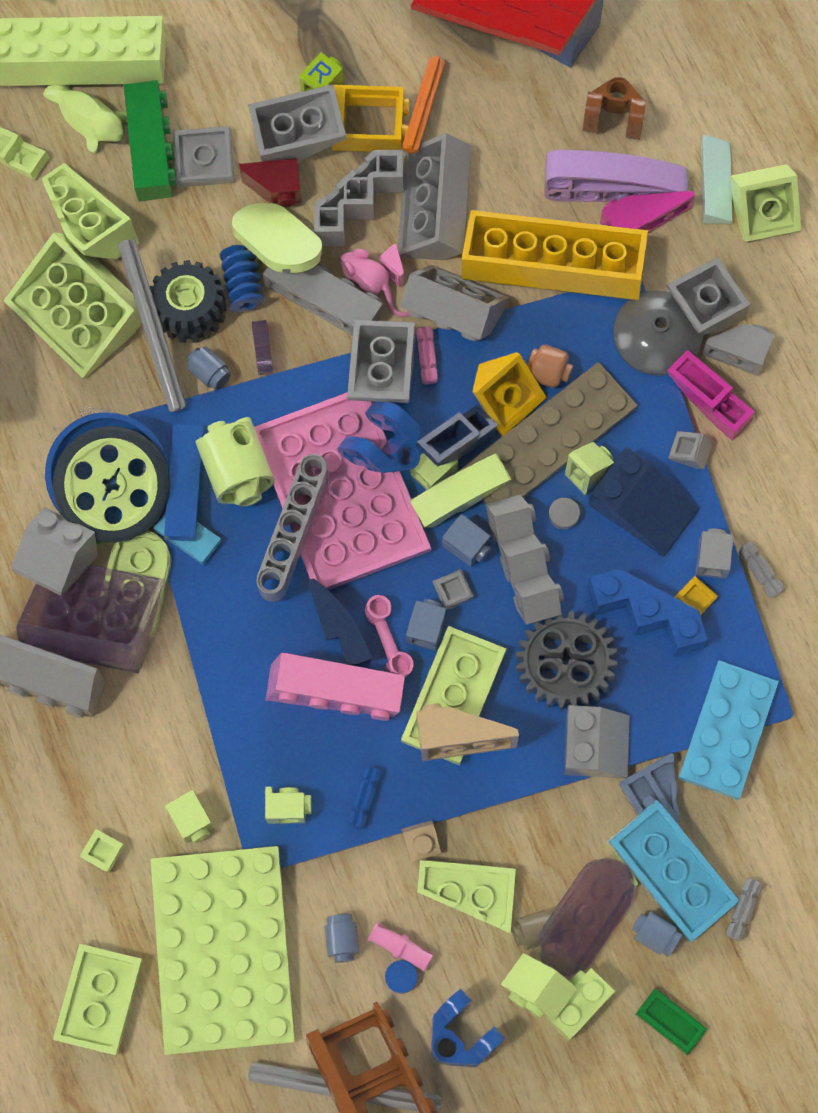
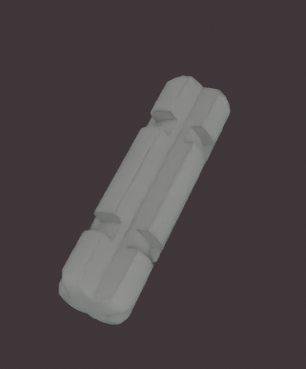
[739,542,784,598]
[725,878,762,941]

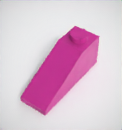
[600,191,696,233]

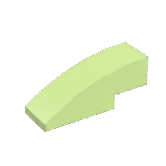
[410,454,512,528]

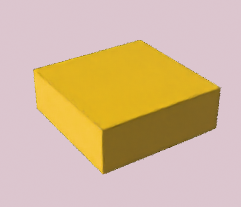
[674,576,718,616]

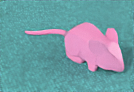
[339,249,411,317]

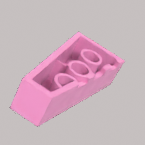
[265,653,405,721]

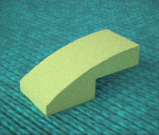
[0,127,50,180]

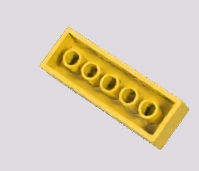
[462,210,648,300]

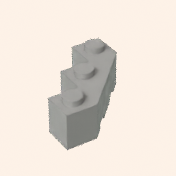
[314,150,403,247]
[486,494,564,625]

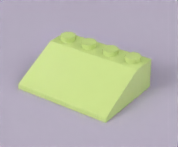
[4,232,142,378]

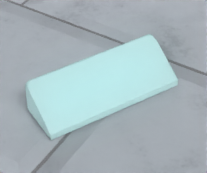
[701,135,732,224]

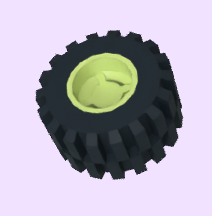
[150,260,227,343]

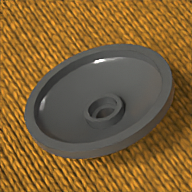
[613,290,703,376]

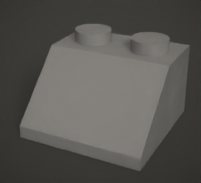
[667,257,750,335]
[11,507,98,596]
[564,705,630,779]

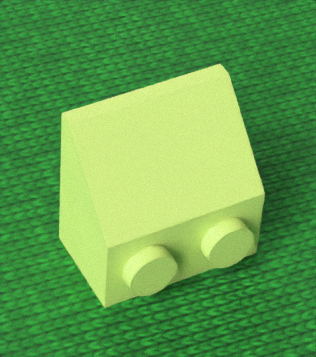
[730,164,801,242]

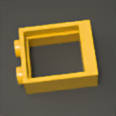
[332,85,409,152]

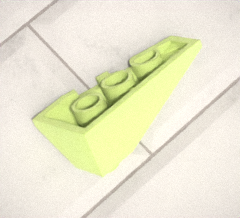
[41,163,139,260]

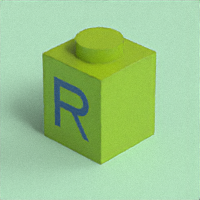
[299,52,344,92]

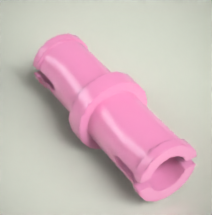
[368,922,434,972]

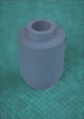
[187,347,231,390]
[631,911,682,957]
[324,914,360,963]

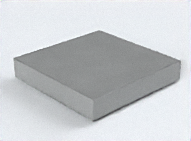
[173,126,235,188]

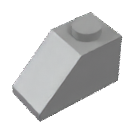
[702,324,775,376]

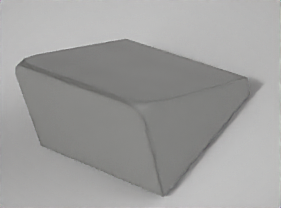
[668,431,712,470]

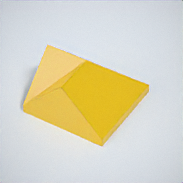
[472,352,547,436]

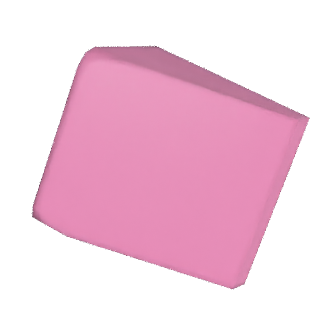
[380,243,404,287]

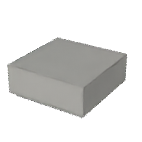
[433,569,474,611]

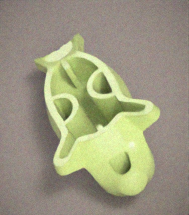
[43,85,127,153]

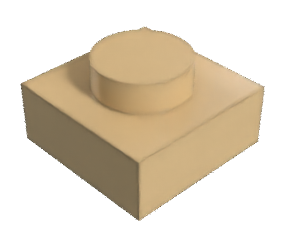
[402,820,441,862]

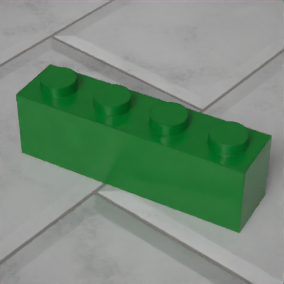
[123,80,177,202]

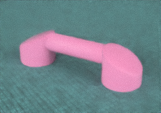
[365,595,414,677]

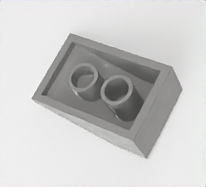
[248,84,346,162]
[347,320,415,403]

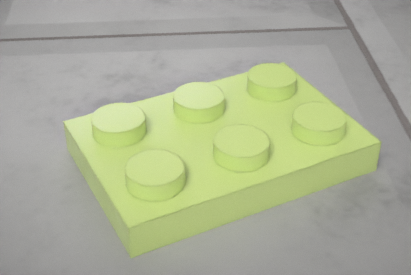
[53,944,143,1056]

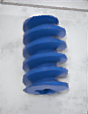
[219,245,266,312]

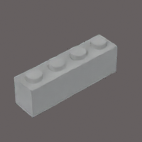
[263,264,383,336]

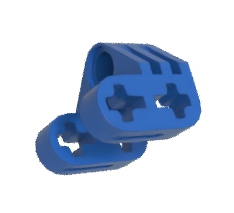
[337,401,421,473]
[431,989,506,1068]

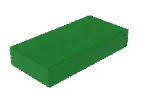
[635,988,707,1055]

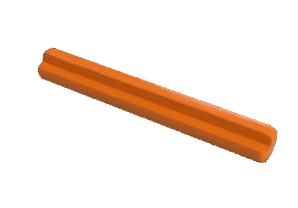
[402,55,445,155]

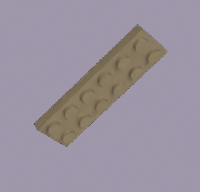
[459,362,638,505]

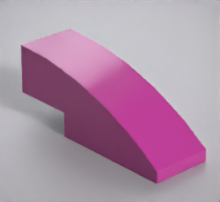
[667,350,754,441]

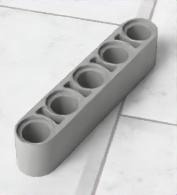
[256,454,329,602]

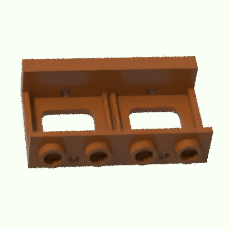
[306,1001,437,1113]

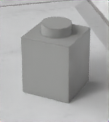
[695,529,733,579]

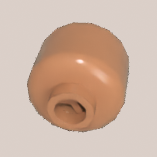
[527,345,573,388]

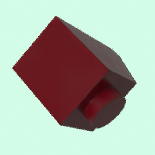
[239,158,302,207]

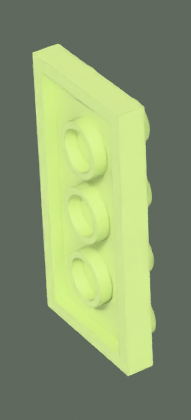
[401,626,506,766]

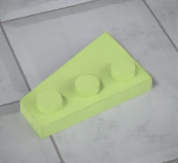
[417,860,516,934]

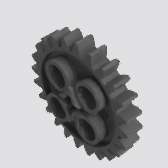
[516,610,618,711]

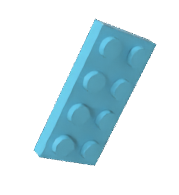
[678,660,779,800]
[607,800,739,942]

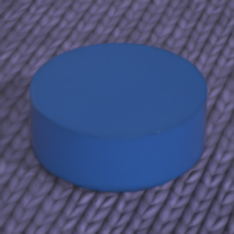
[385,960,418,994]

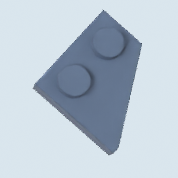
[618,753,680,824]

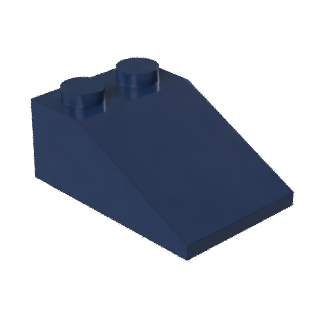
[588,446,699,557]

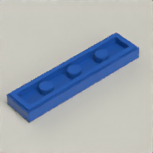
[164,424,204,541]

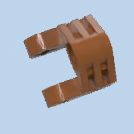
[582,77,646,139]

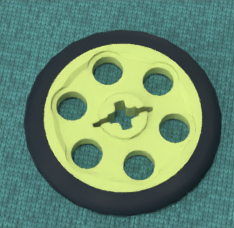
[53,426,170,543]

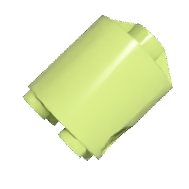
[196,417,275,507]

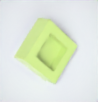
[80,829,125,873]

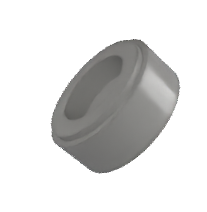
[549,498,580,530]

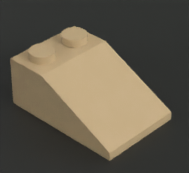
[416,704,519,761]

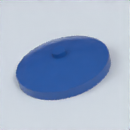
[45,412,169,524]

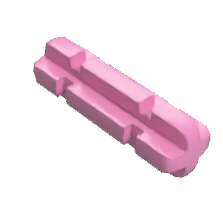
[416,326,438,385]

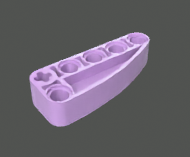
[545,150,688,202]

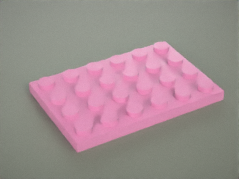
[254,392,431,590]

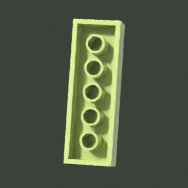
[0,16,166,86]

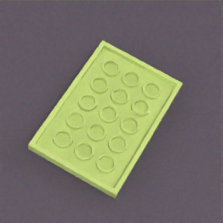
[150,846,295,1055]

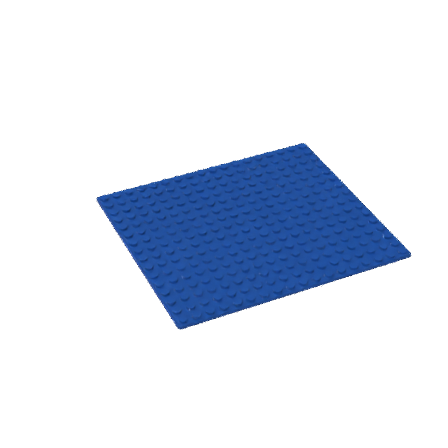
[128,281,793,869]

